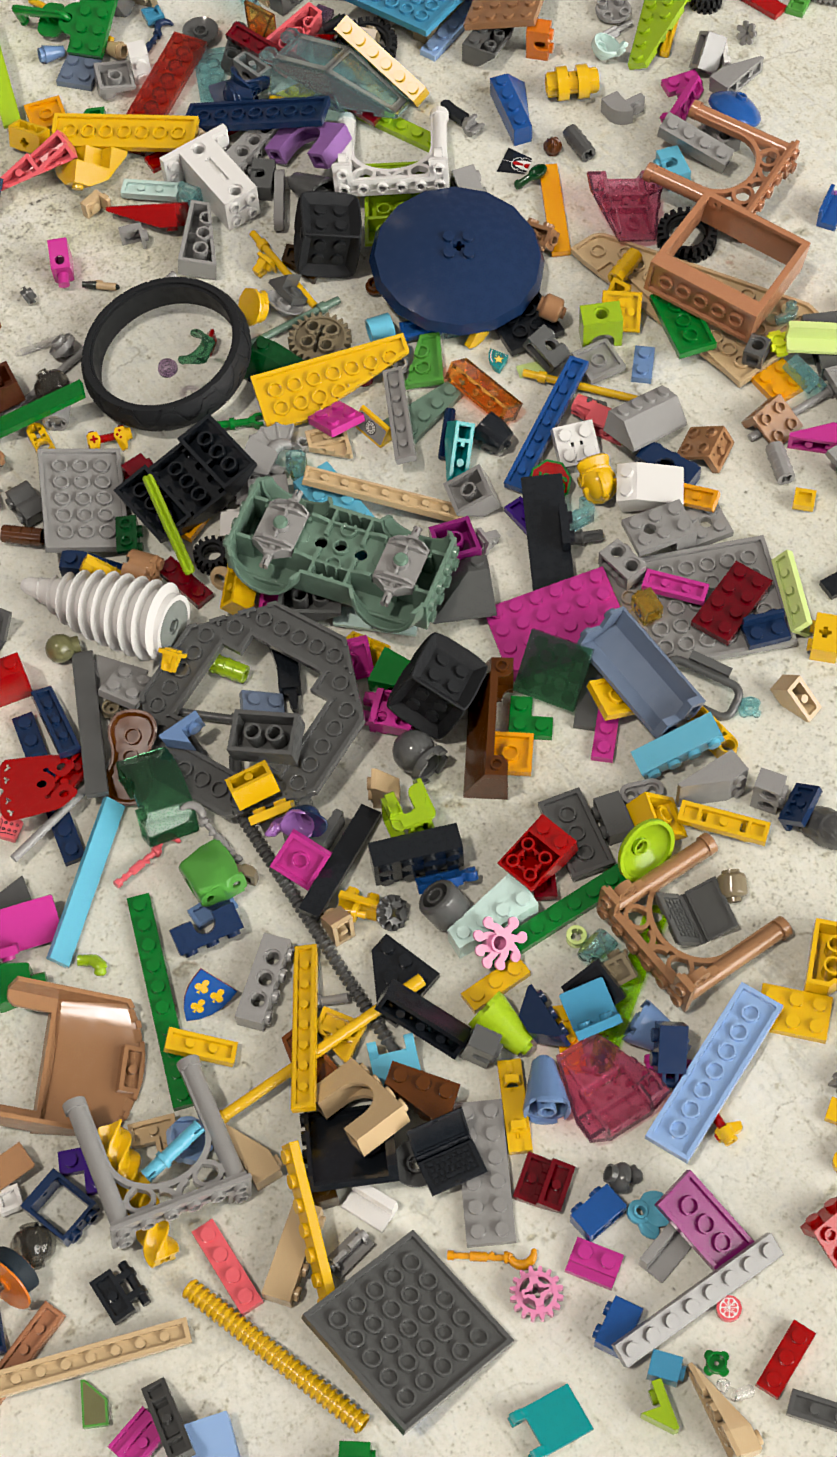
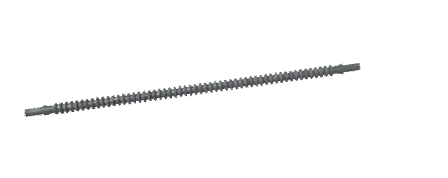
[188,735,401,1052]

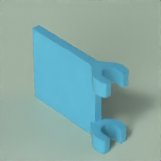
[366,1033,421,1087]

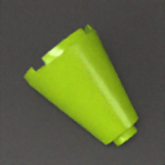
[468,991,533,1056]

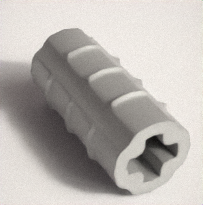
[765,441,795,485]

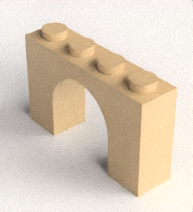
[316,1058,410,1157]

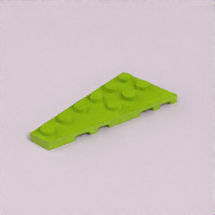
[628,0,691,70]

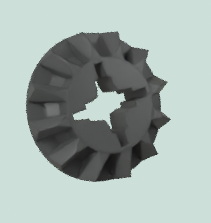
[376,894,409,931]

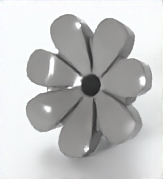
[736,20,757,46]

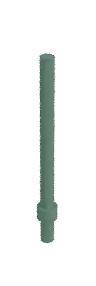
[251,296,341,345]

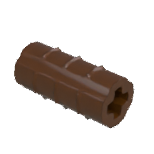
[0,525,45,546]

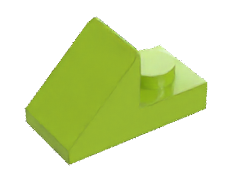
[640,1378,680,1435]

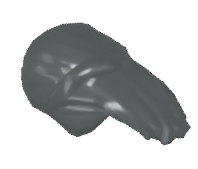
[799,806,837,850]

